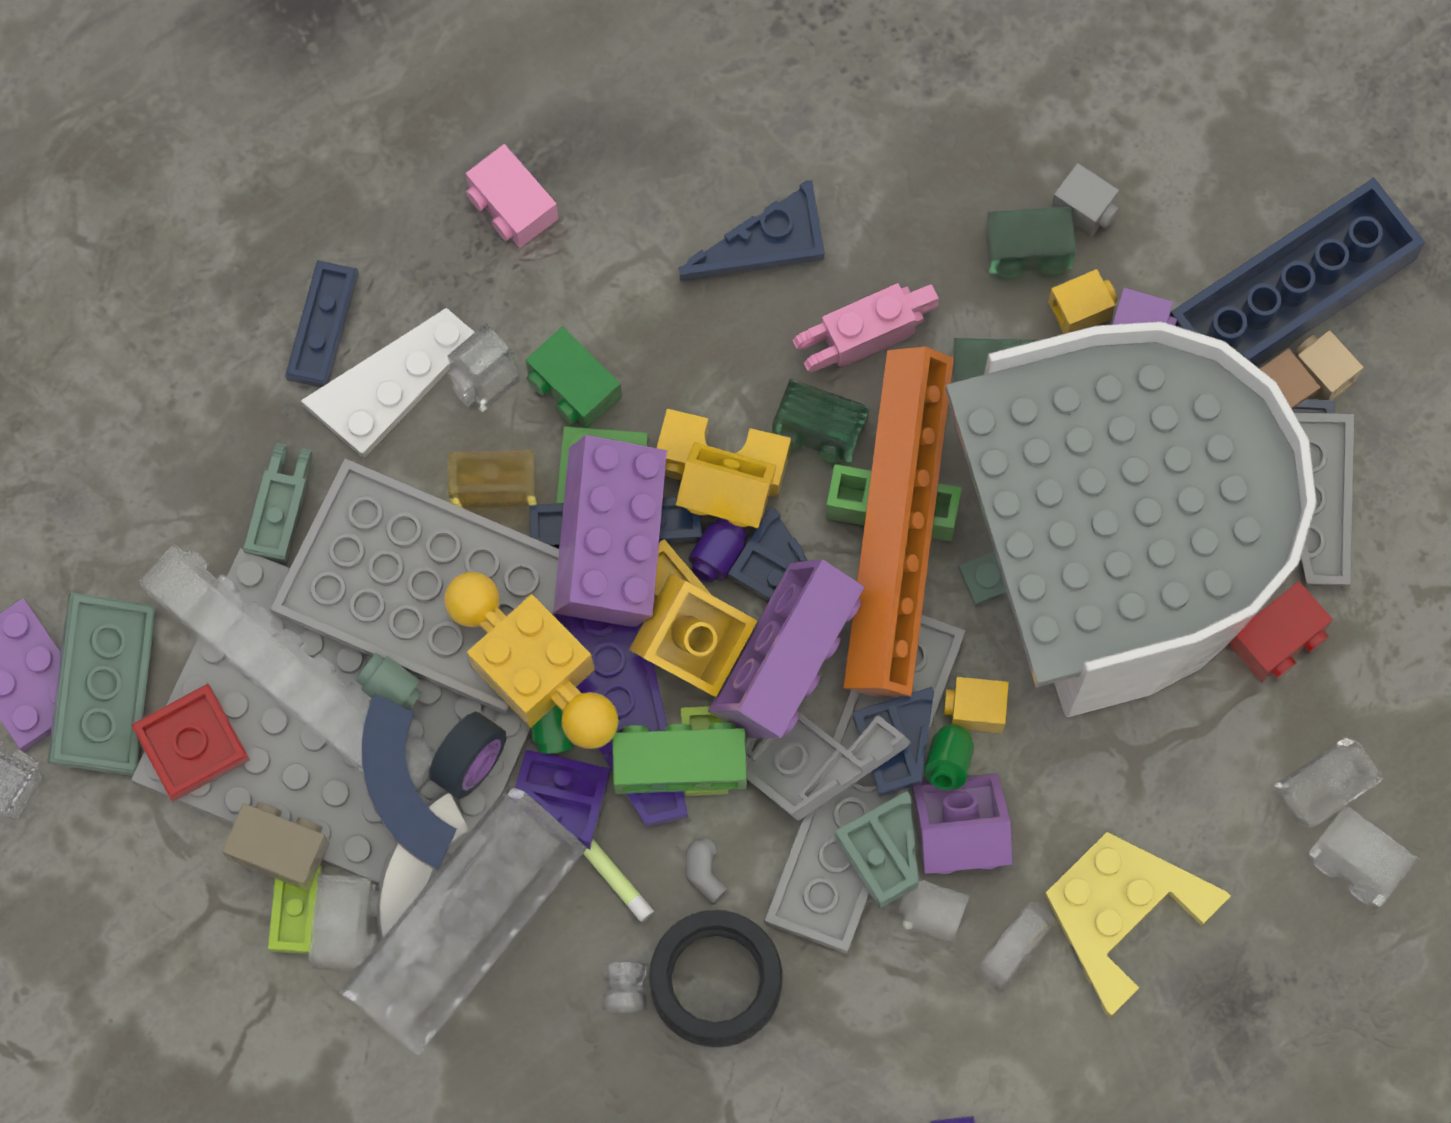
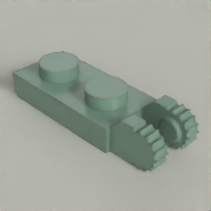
[243,443,313,564]

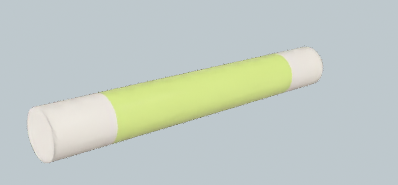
[568,836,655,923]

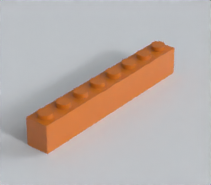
[844,346,954,696]

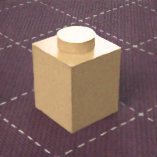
[1295,330,1364,400]

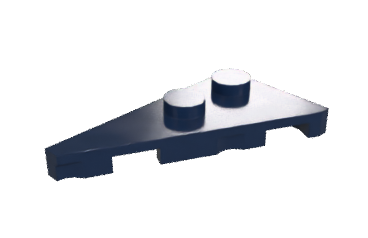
[679,180,825,281]

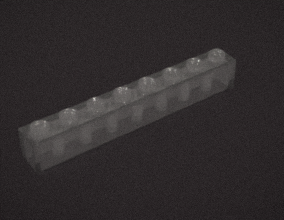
[139,544,436,793]

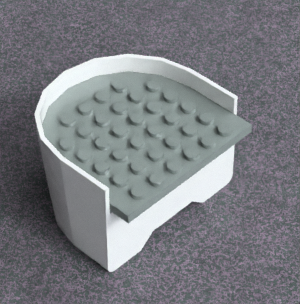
[945,322,1316,718]

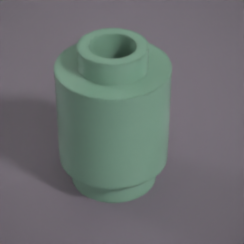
[355,652,422,709]

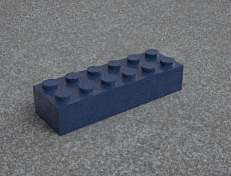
[1169,177,1425,366]

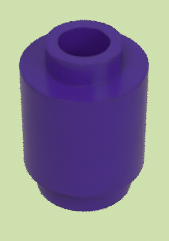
[688,518,748,583]

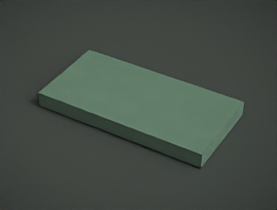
[47,592,156,776]

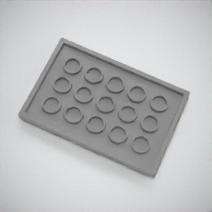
[270,459,559,715]

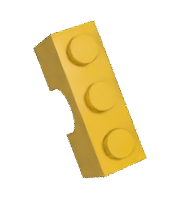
[657,409,791,498]

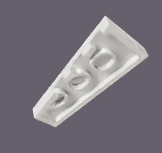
[301,308,478,459]

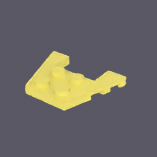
[1044,832,1231,1018]

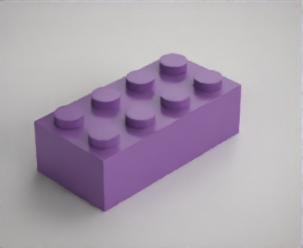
[553,435,667,627]
[708,559,864,738]

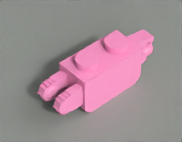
[792,283,939,372]

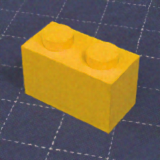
[676,442,777,528]

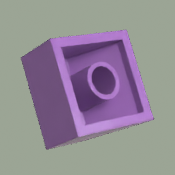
[912,773,1012,874]

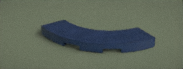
[362,694,457,871]

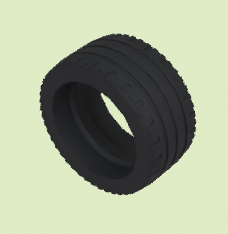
[649,910,783,1047]

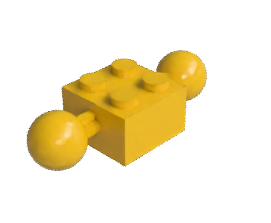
[444,572,618,749]

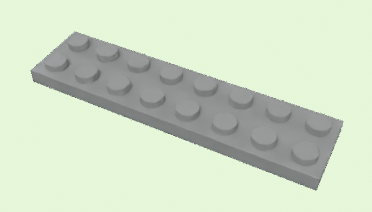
[765,615,966,954]

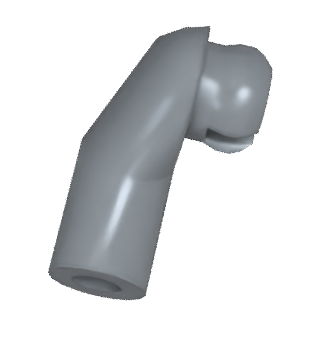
[686,837,728,905]

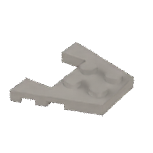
[745,671,911,821]

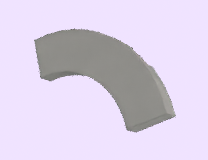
[377,791,469,972]

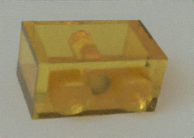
[448,450,537,508]

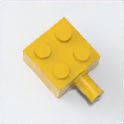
[629,574,757,697]

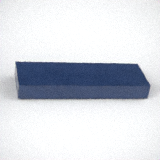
[285,260,359,388]

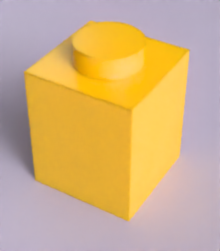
[1048,269,1117,334]
[944,677,1009,734]

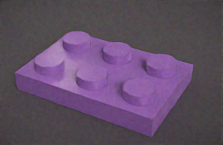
[0,598,61,752]

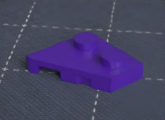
[515,750,610,850]

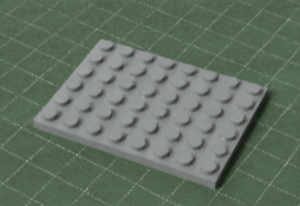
[131,548,531,915]

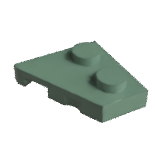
[834,791,918,909]

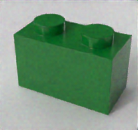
[525,326,622,428]

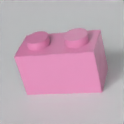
[465,144,559,248]

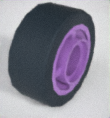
[429,711,507,799]

